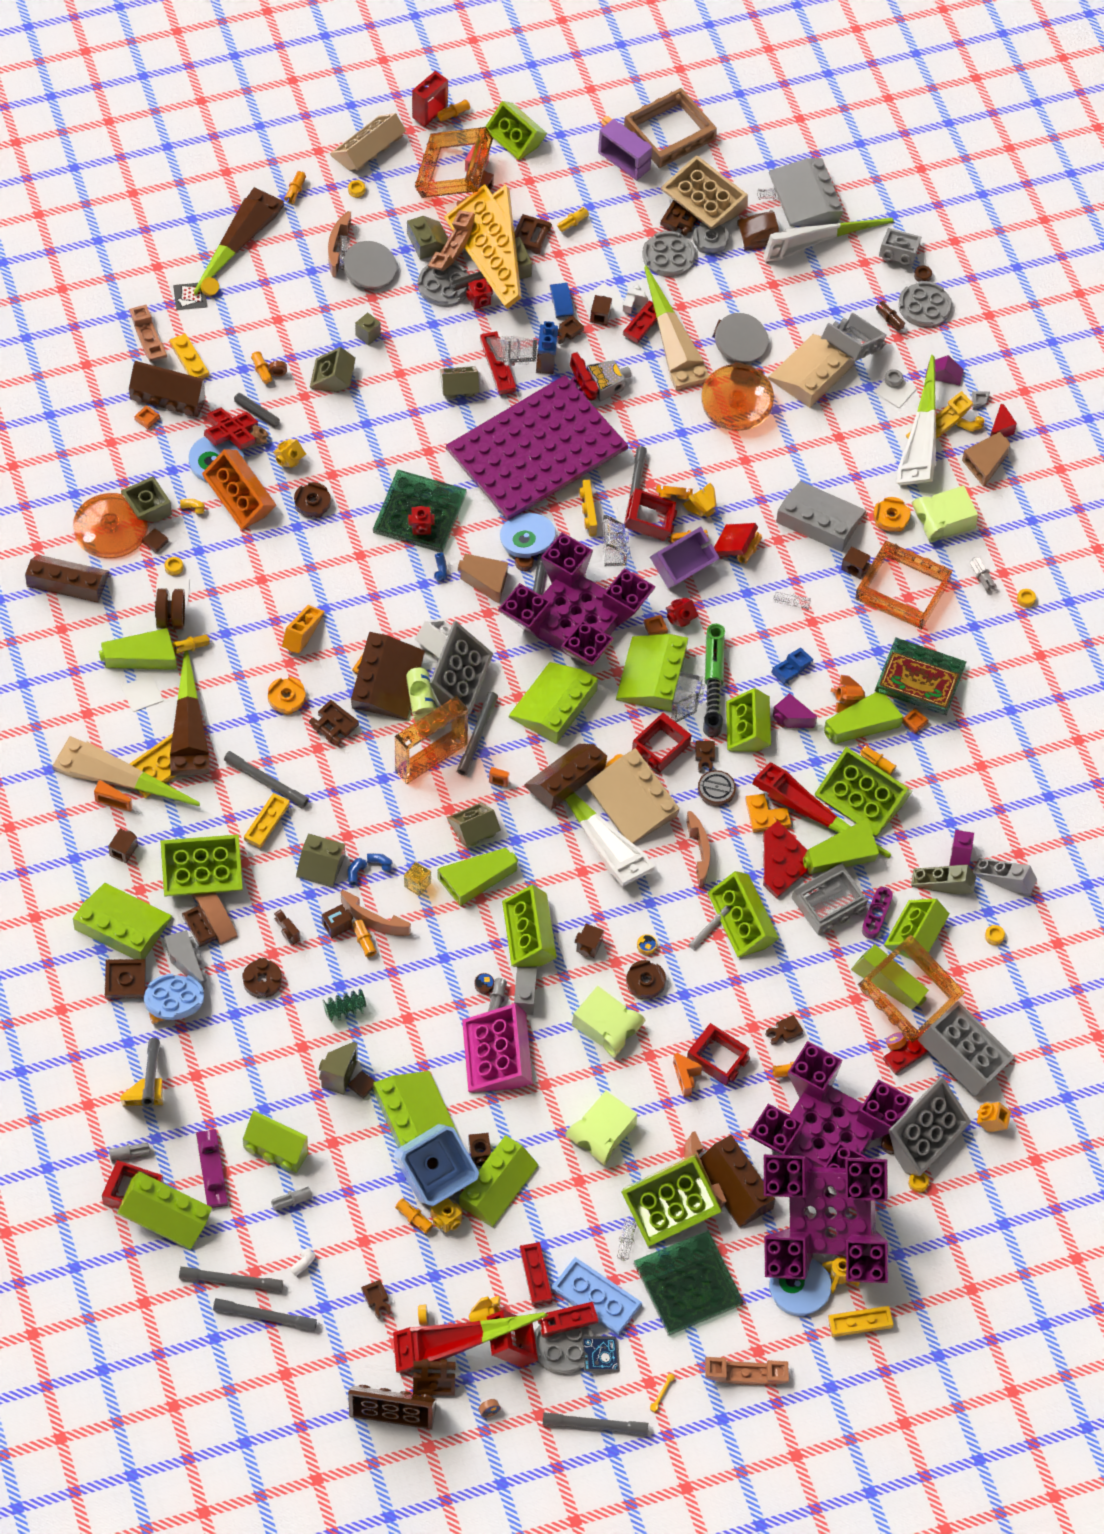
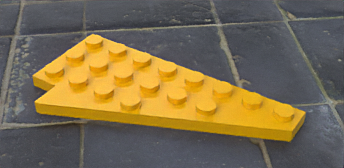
[444,184,521,309]

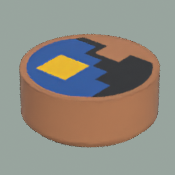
[478,1399,501,1418]

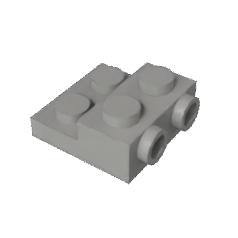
[879,228,922,265]

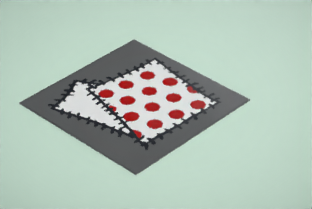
[173,283,207,310]

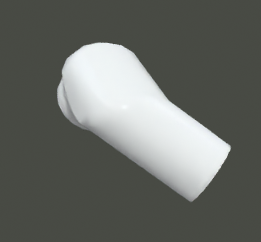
[290,1248,315,1276]

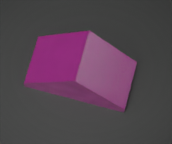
[925,355,964,386]

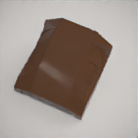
[737,210,779,251]

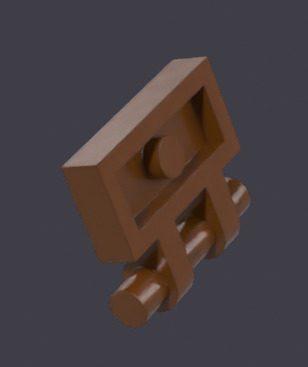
[660,200,699,236]
[309,700,359,746]
[413,1359,456,1396]

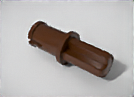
[876,301,905,330]

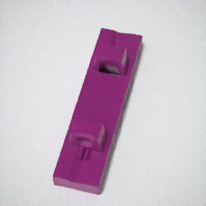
[196,1129,228,1208]

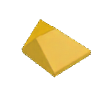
[120,1078,163,1106]

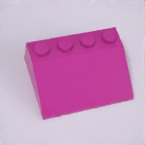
[462,1003,533,1093]

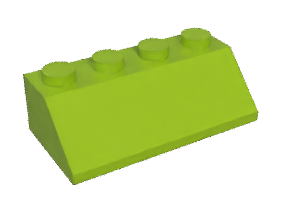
[707,871,779,958]
[502,884,557,967]
[459,1135,539,1228]
[117,1171,212,1250]

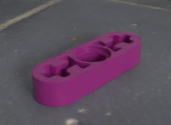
[862,887,893,939]

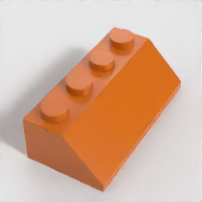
[202,449,277,529]

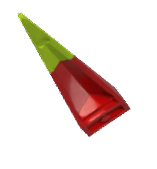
[752,762,891,858]
[393,1312,548,1374]

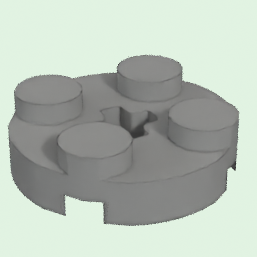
[693,222,729,253]

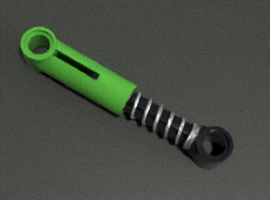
[703,623,725,737]

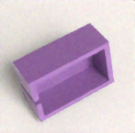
[598,119,652,181]
[650,527,720,589]

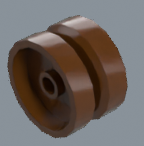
[155,588,185,630]

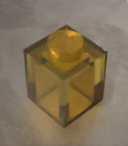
[404,861,431,896]

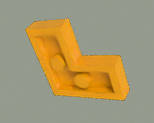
[745,793,791,833]

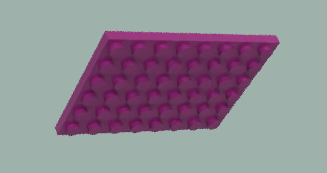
[446,375,628,520]

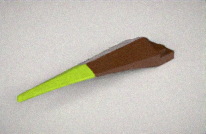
[194,187,285,295]
[170,651,210,776]

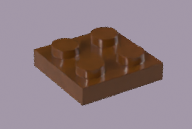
[104,959,146,999]

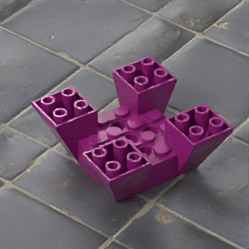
[498,532,656,666]
[748,1041,914,1168]
[764,1154,888,1283]

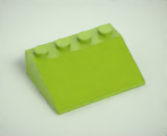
[616,634,688,712]
[509,662,598,744]
[815,747,913,836]
[160,834,243,897]
[73,883,172,959]
[373,1071,460,1148]
[621,1154,722,1247]

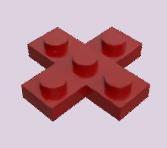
[204,407,258,450]

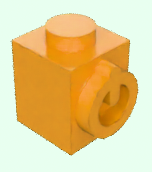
[977,1102,1011,1132]

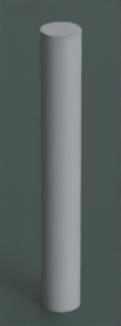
[689,905,731,950]

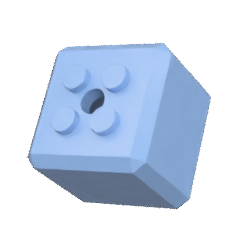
[394,1124,479,1206]

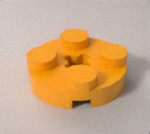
[656,485,693,499]
[873,497,911,532]
[268,677,306,715]

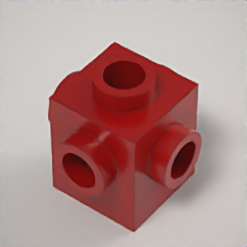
[466,278,493,309]
[408,506,434,535]
[666,598,699,627]

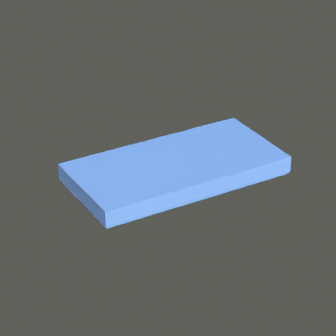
[551,1257,642,1336]

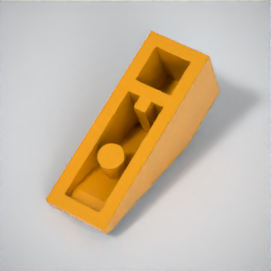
[282,605,325,653]

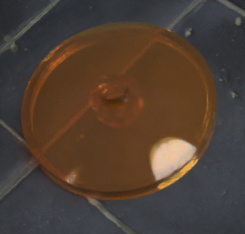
[701,364,774,431]
[73,493,148,559]

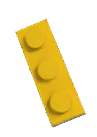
[169,333,209,379]
[579,480,597,536]
[244,793,290,849]
[828,1306,894,1337]

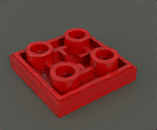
[714,523,758,556]

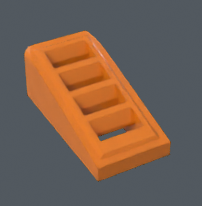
[94,780,133,812]

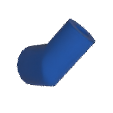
[434,553,447,581]
[367,853,393,871]
[347,858,367,885]

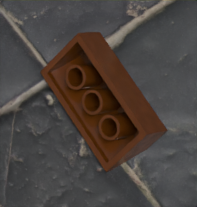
[129,361,206,417]
[25,555,110,603]
[524,743,608,810]
[700,1135,775,1228]

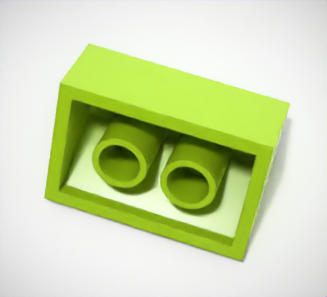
[484,101,548,160]
[726,688,771,752]
[884,899,950,960]
[243,1111,309,1173]

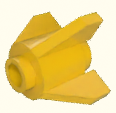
[683,483,717,517]
[822,1257,860,1294]
[469,1296,501,1322]

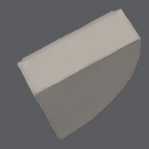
[971,391,990,410]

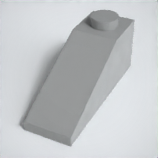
[514,966,537,1015]

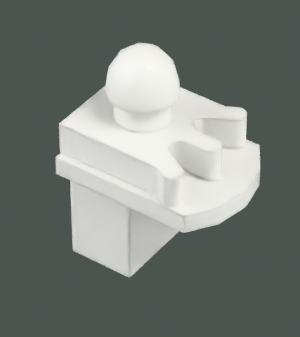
[622,285,648,314]

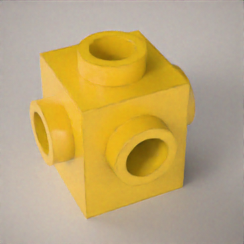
[273,439,306,468]
[430,1198,462,1233]

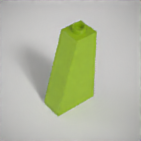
[99,628,177,670]
[824,689,903,744]
[803,819,879,875]
[437,847,518,906]
[851,944,929,1010]

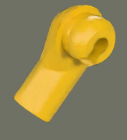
[957,416,985,431]
[180,499,205,514]

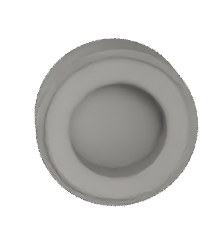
[885,369,903,388]

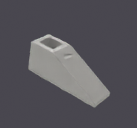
[973,858,1037,895]
[164,930,207,990]

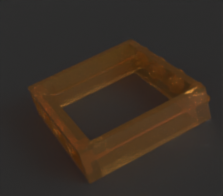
[415,127,493,198]
[855,541,953,630]
[395,696,468,784]
[857,935,965,1043]

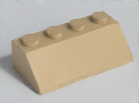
[330,113,406,171]

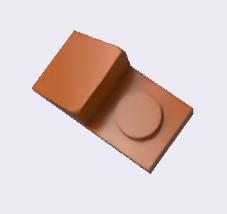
[673,1053,702,1098]

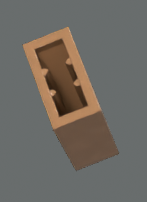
[962,432,1010,486]
[458,554,508,603]

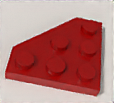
[763,820,808,899]

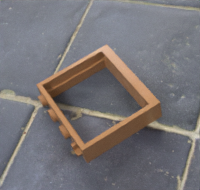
[624,88,717,168]

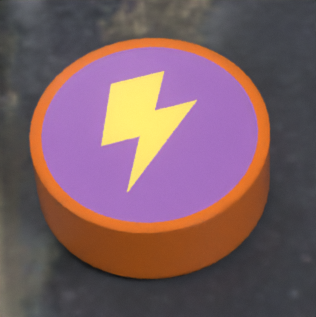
[886,1032,907,1050]

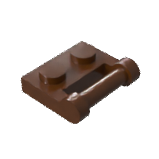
[514,214,552,254]

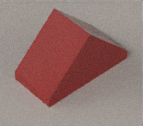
[990,404,1017,437]

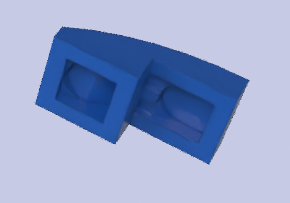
[550,282,574,318]
[771,647,814,684]

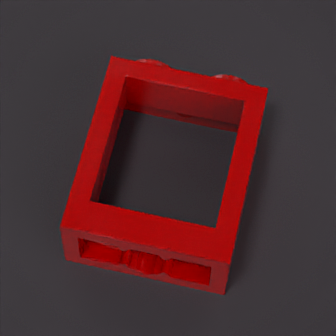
[412,71,448,126]
[623,488,677,541]
[632,712,692,773]
[687,1023,750,1086]
[101,1160,165,1209]
[486,1310,538,1368]

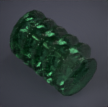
[322,988,366,1023]

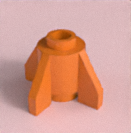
[831,675,865,713]

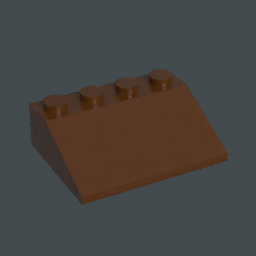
[351,632,425,720]
[348,1385,437,1430]

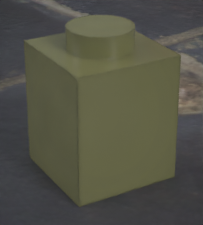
[355,312,381,346]

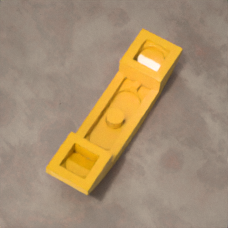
[906,391,973,439]

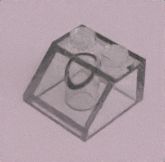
[487,336,537,366]
[602,515,631,566]
[671,672,705,723]

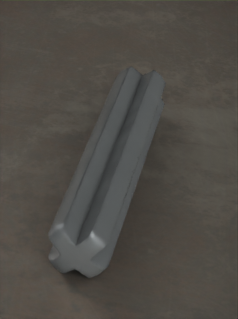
[449,271,486,291]
[234,393,280,427]

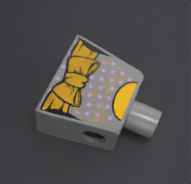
[587,360,632,402]

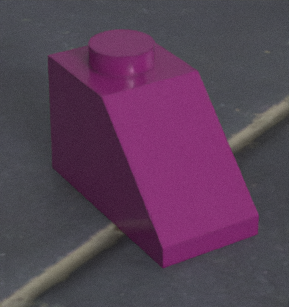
[773,693,817,728]
[949,830,974,866]

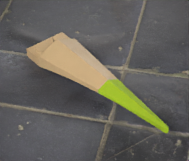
[644,265,710,390]
[52,736,200,806]

